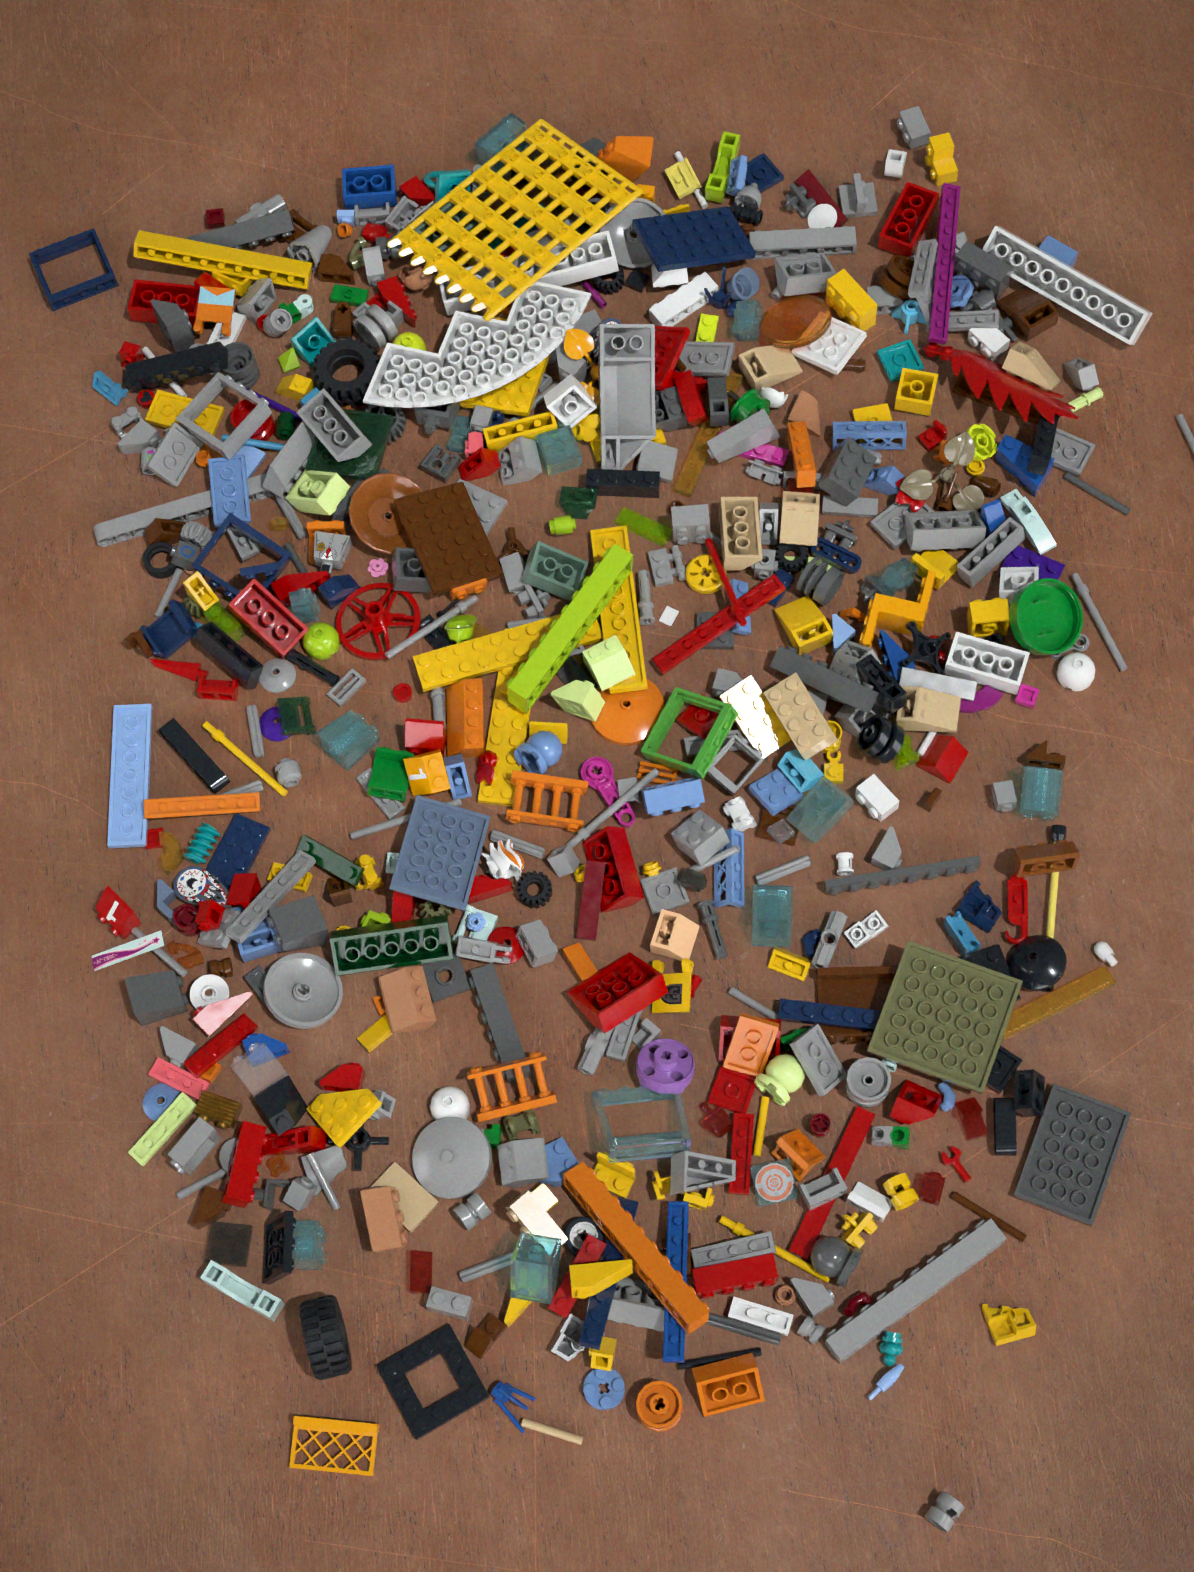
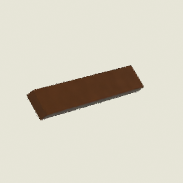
[952,375,1060,425]

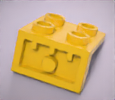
[909,549,960,590]
[594,1152,636,1199]

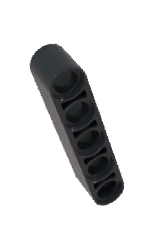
[158,718,230,794]

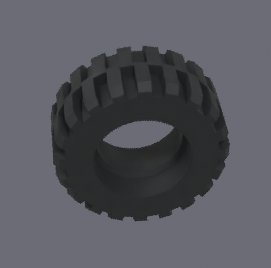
[312,338,380,409]
[299,1295,352,1380]

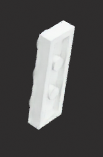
[728,1297,794,1336]

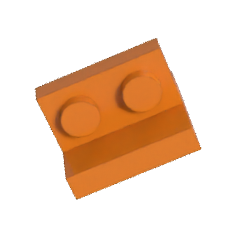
[771,1128,826,1182]

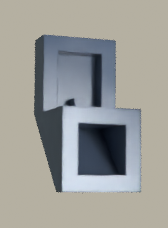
[157,879,177,925]

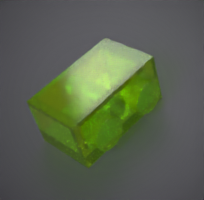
[203,601,245,642]

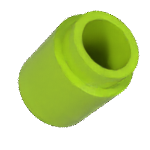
[549,515,576,536]

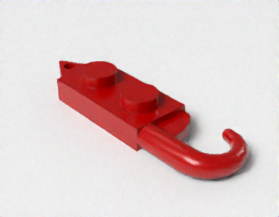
[1004,871,1028,944]

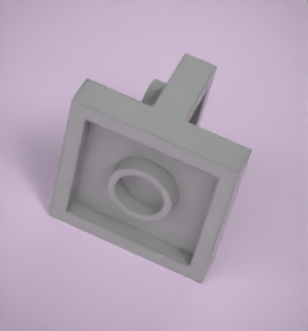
[838,173,878,218]

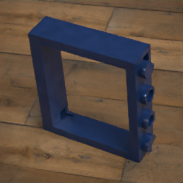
[29,228,119,311]
[192,513,292,600]

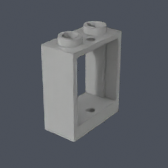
[707,735,764,796]
[167,1117,222,1176]

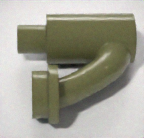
[348,237,367,270]

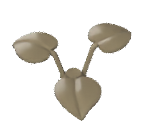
[900,431,984,515]

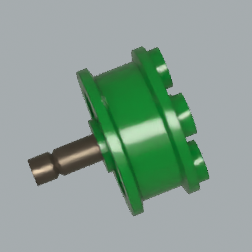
[727,389,770,423]

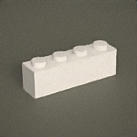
[649,272,718,327]

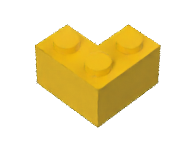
[925,132,958,186]

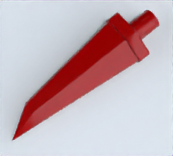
[148,658,209,682]

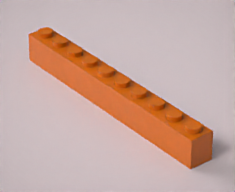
[563,1162,710,1335]

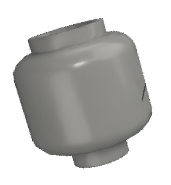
[275,758,302,788]

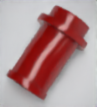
[691,974,703,998]

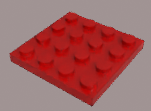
[655,326,690,391]

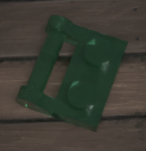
[276,697,316,736]

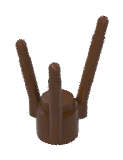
[935,471,972,511]

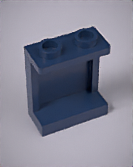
[140,599,198,659]

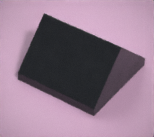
[557,653,598,689]

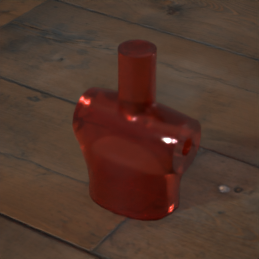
[699,1102,733,1138]

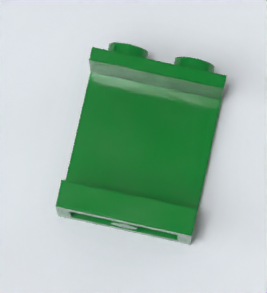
[367,747,414,802]

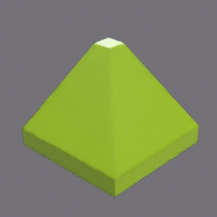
[278,347,300,373]

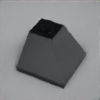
[254,1075,308,1136]

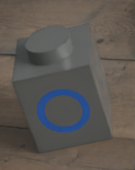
[170,540,200,571]

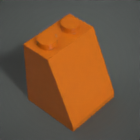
[596,136,654,182]

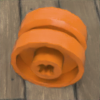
[636,1381,683,1432]

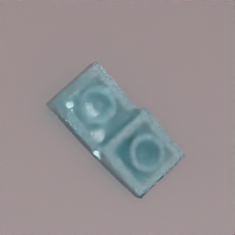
[446,415,471,454]

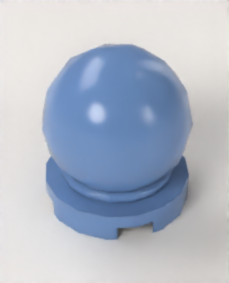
[514,731,562,775]

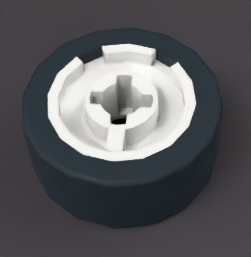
[565,1217,604,1256]

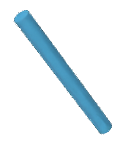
[221,434,285,451]

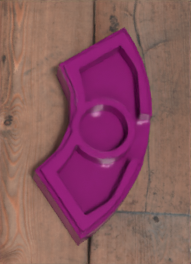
[959,685,1003,713]

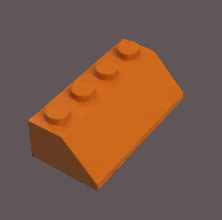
[446,678,485,758]

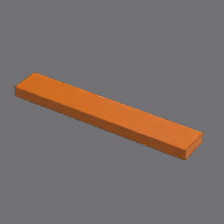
[143,792,261,819]

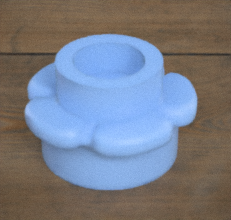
[467,912,486,932]

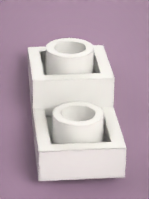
[844,910,889,948]

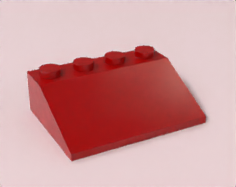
[566,952,668,1033]

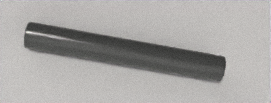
[284,542,308,573]

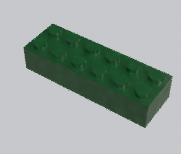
[330,915,453,976]

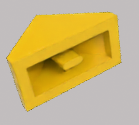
[183,571,219,611]

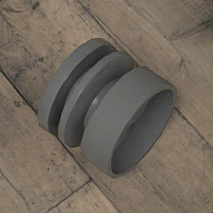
[220,342,260,389]
[796,556,845,606]

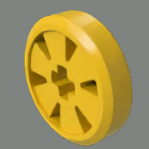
[686,554,726,594]

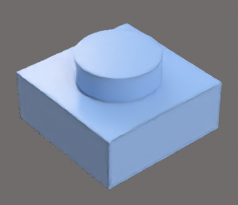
[337,210,356,226]

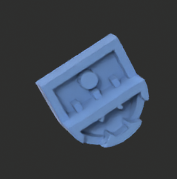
[540,1137,579,1187]

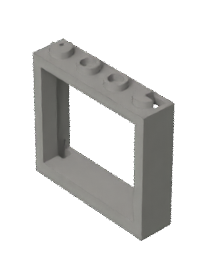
[176,372,273,460]

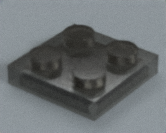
[205,1221,253,1267]

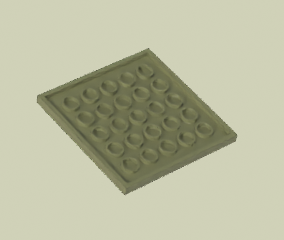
[867,940,1023,1095]

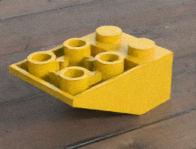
[774,596,833,655]

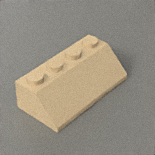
[719,497,762,571]

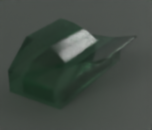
[559,486,598,520]

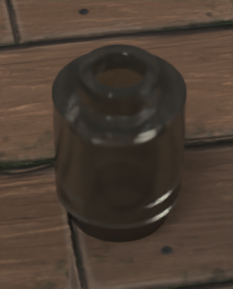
[677,868,707,892]

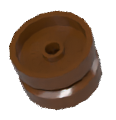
[879,255,914,300]

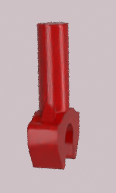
[941,1146,972,1183]

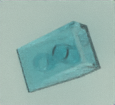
[786,775,854,844]

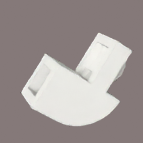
[884,149,907,178]

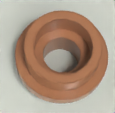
[775,1285,796,1306]

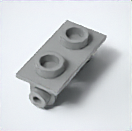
[745,459,784,486]

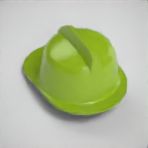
[444,615,477,643]

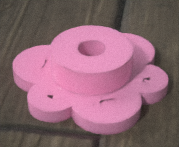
[368,558,389,578]

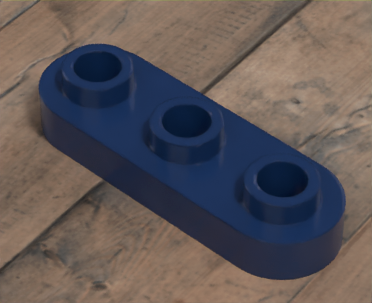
[810,538,862,573]

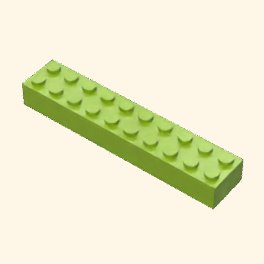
[507,544,634,713]

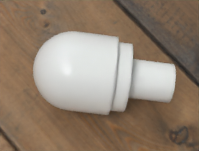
[1094,942,1118,967]

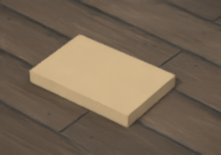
[369,1162,439,1233]

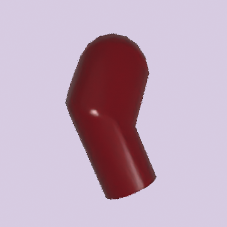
[844,1292,872,1316]

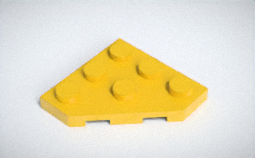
[306,1089,383,1148]

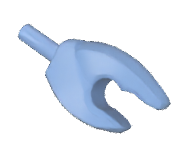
[868,1364,904,1400]

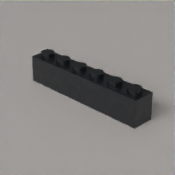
[124,341,228,391]

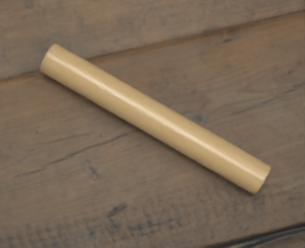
[521,1418,584,1445]

